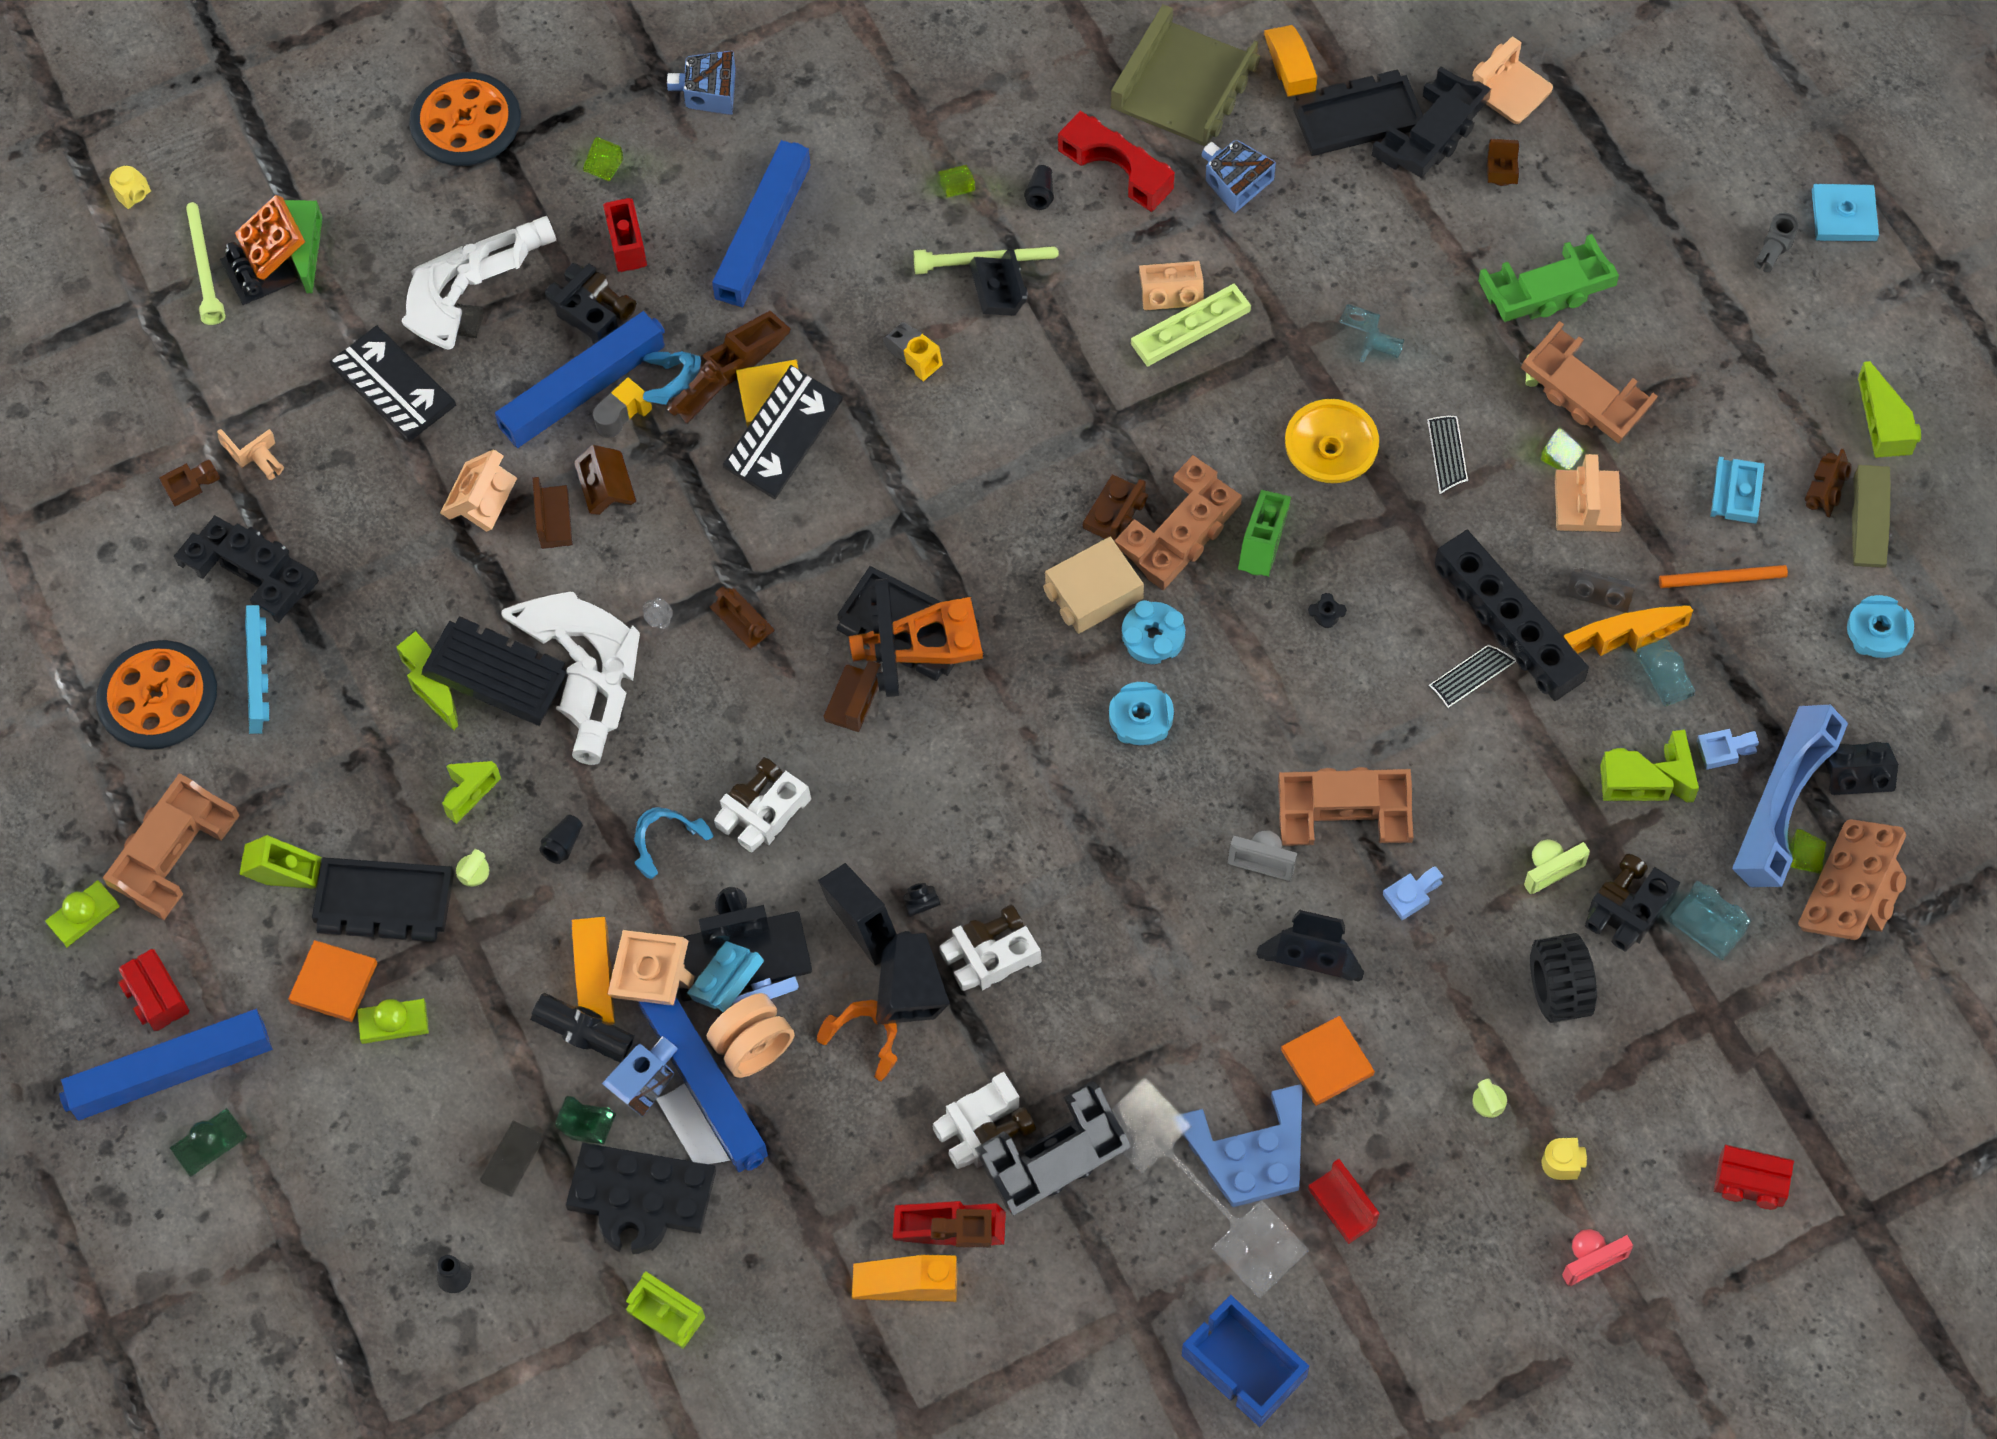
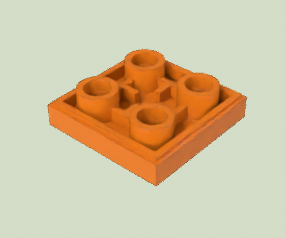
[235,195,305,280]
[288,940,377,1022]
[1281,1016,1375,1106]

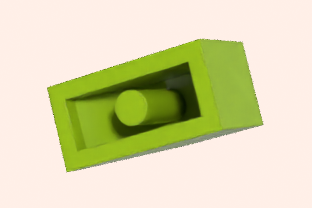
[1600,748,1674,801]
[239,835,322,889]

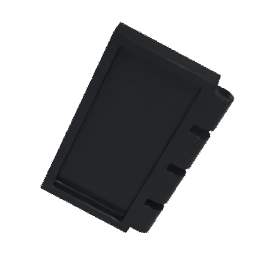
[1293,69,1423,156]
[837,566,980,681]
[421,616,567,726]
[312,857,454,942]

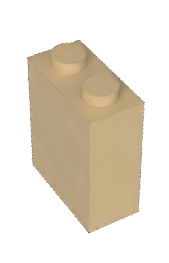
[1043,536,1144,634]

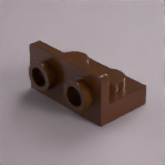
[1083,474,1148,541]

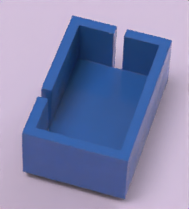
[1181,1294,1310,1428]

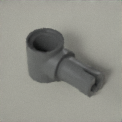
[1754,212,1799,272]

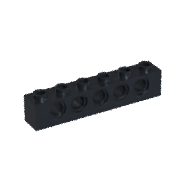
[1435,529,1589,701]

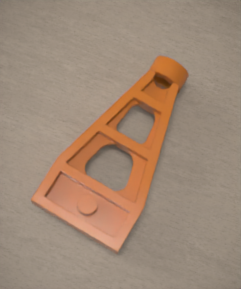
[849,597,983,664]

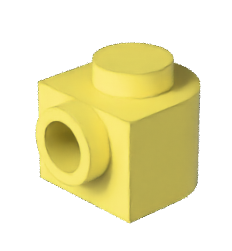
[110,166,151,209]
[1542,1138,1587,1180]

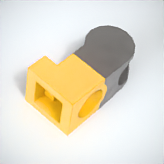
[883,322,943,382]
[593,377,652,437]

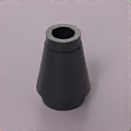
[1024,165,1054,210]
[539,815,583,864]
[437,1255,471,1293]

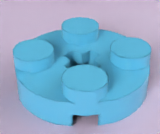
[1847,595,1914,658]
[1121,600,1186,664]
[1109,682,1174,745]

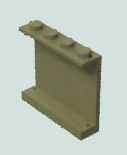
[1111,4,1261,146]

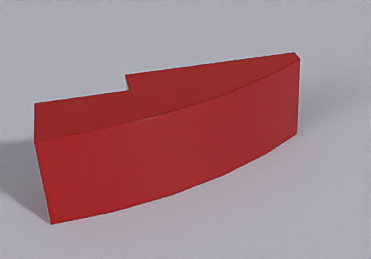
[893,1201,1006,1245]

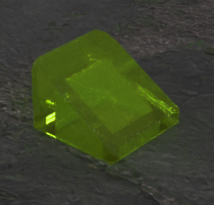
[583,137,624,181]
[938,164,975,198]
[1541,427,1584,470]
[1790,829,1826,874]

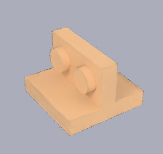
[440,449,517,532]
[1555,454,1622,532]
[608,930,695,1006]

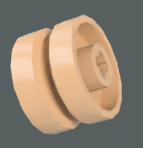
[706,993,795,1078]

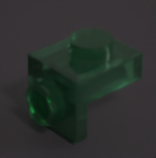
[555,1096,616,1145]

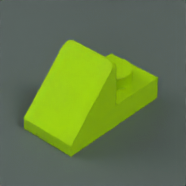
[1654,730,1699,803]
[442,761,501,824]

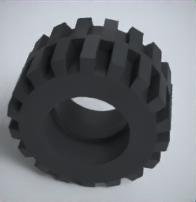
[1530,933,1597,1023]

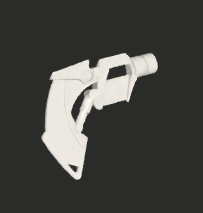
[402,216,556,350]
[502,592,640,765]

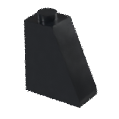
[818,863,897,966]
[876,931,950,1025]

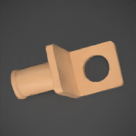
[217,429,284,480]

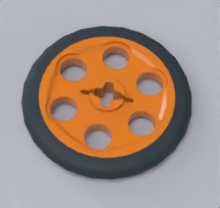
[409,72,521,166]
[96,640,217,749]

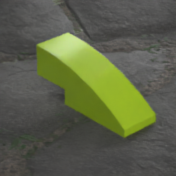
[396,631,458,730]

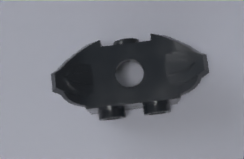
[1256,909,1364,982]

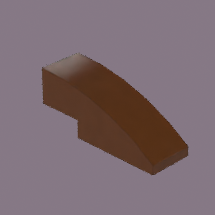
[700,311,790,388]

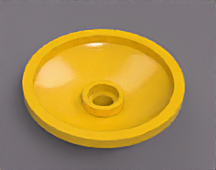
[1285,399,1379,483]

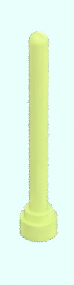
[186,202,225,325]
[913,247,1059,274]

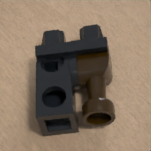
[545,263,637,344]
[1585,854,1680,952]

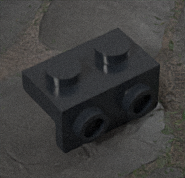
[969,249,1028,316]
[1824,742,1899,795]

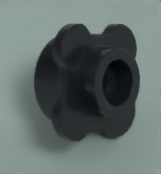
[1308,593,1347,628]

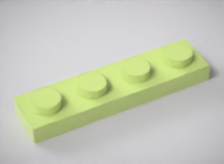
[1131,283,1251,367]

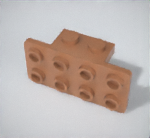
[1798,819,1906,940]

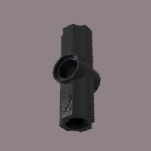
[530,993,635,1063]

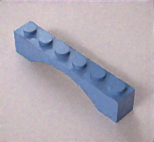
[1732,704,1848,887]

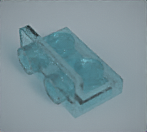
[1668,881,1751,961]

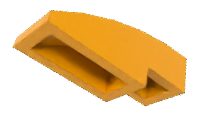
[1264,25,1317,97]
[572,917,615,1025]

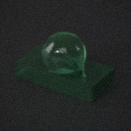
[170,1108,247,1177]

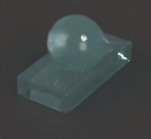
[1636,638,1696,707]

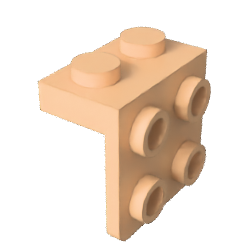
[1472,36,1553,124]

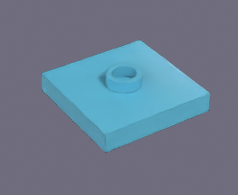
[1812,184,1879,241]

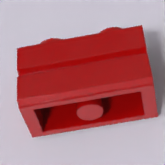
[603,198,647,272]
[118,949,190,1031]
[1714,1144,1794,1210]

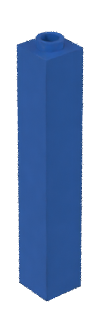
[712,140,811,308]
[495,311,665,448]
[638,998,768,1173]
[59,1009,273,1121]

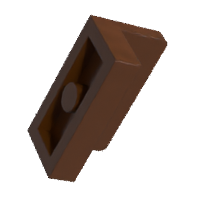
[574,445,636,515]
[532,477,573,549]
[824,660,881,732]

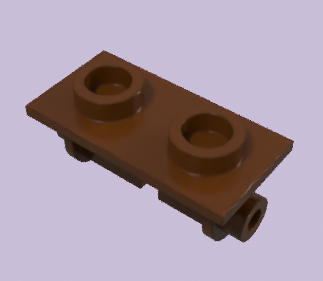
[667,359,729,424]
[1805,449,1852,518]
[709,586,775,650]

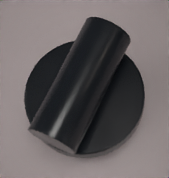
[903,883,941,917]
[715,887,747,915]

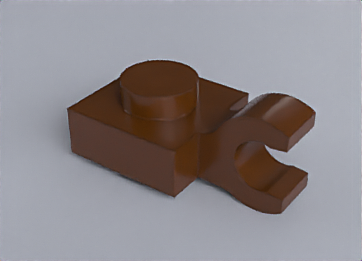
[159,460,220,507]
[931,1209,992,1248]

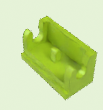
[626,1271,705,1349]

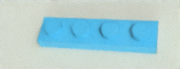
[245,605,269,734]

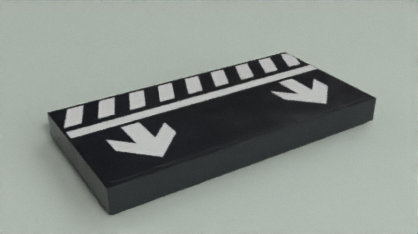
[330,325,456,442]
[723,365,843,500]

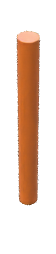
[1659,565,1788,588]

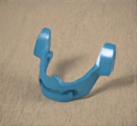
[643,351,701,405]
[634,807,714,879]

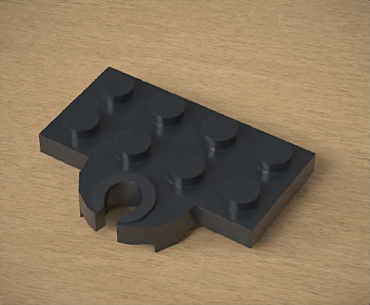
[566,1142,716,1254]

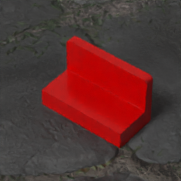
[1308,1159,1379,1244]

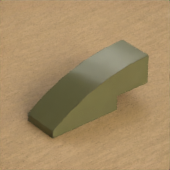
[1852,465,1891,568]

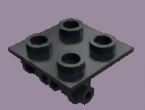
[220,242,299,305]

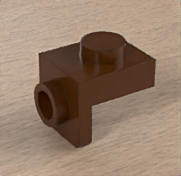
[1486,139,1519,186]

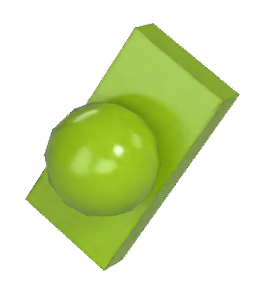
[45,880,120,948]
[357,999,429,1044]

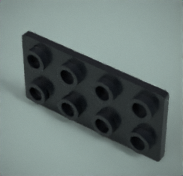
[679,905,812,1002]

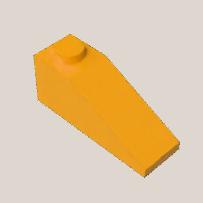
[852,1255,958,1302]

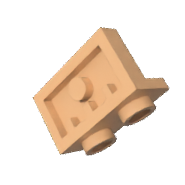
[1139,261,1204,310]

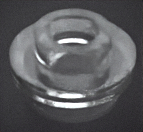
[643,598,673,629]

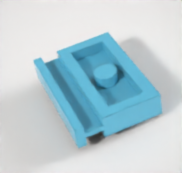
[1710,457,1764,524]
[687,941,764,1012]

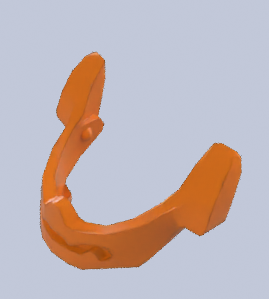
[817,1000,898,1081]

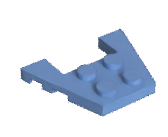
[1173,1084,1302,1207]

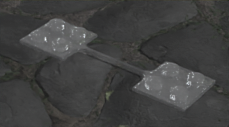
[1112,1078,1310,1299]

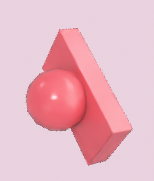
[1562,1229,1633,1286]

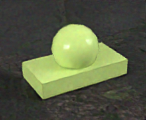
[1524,839,1590,894]

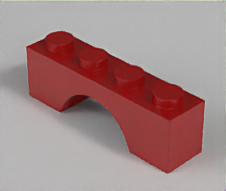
[1058,110,1175,212]

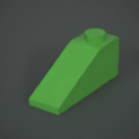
[284,200,323,293]
[1238,490,1292,577]

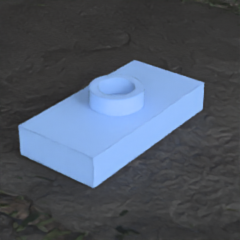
[732,976,799,1005]

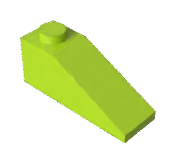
[1858,361,1921,458]

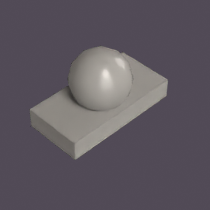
[1227,830,1297,881]

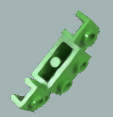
[1478,234,1619,322]

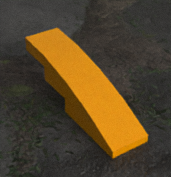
[1563,606,1693,656]

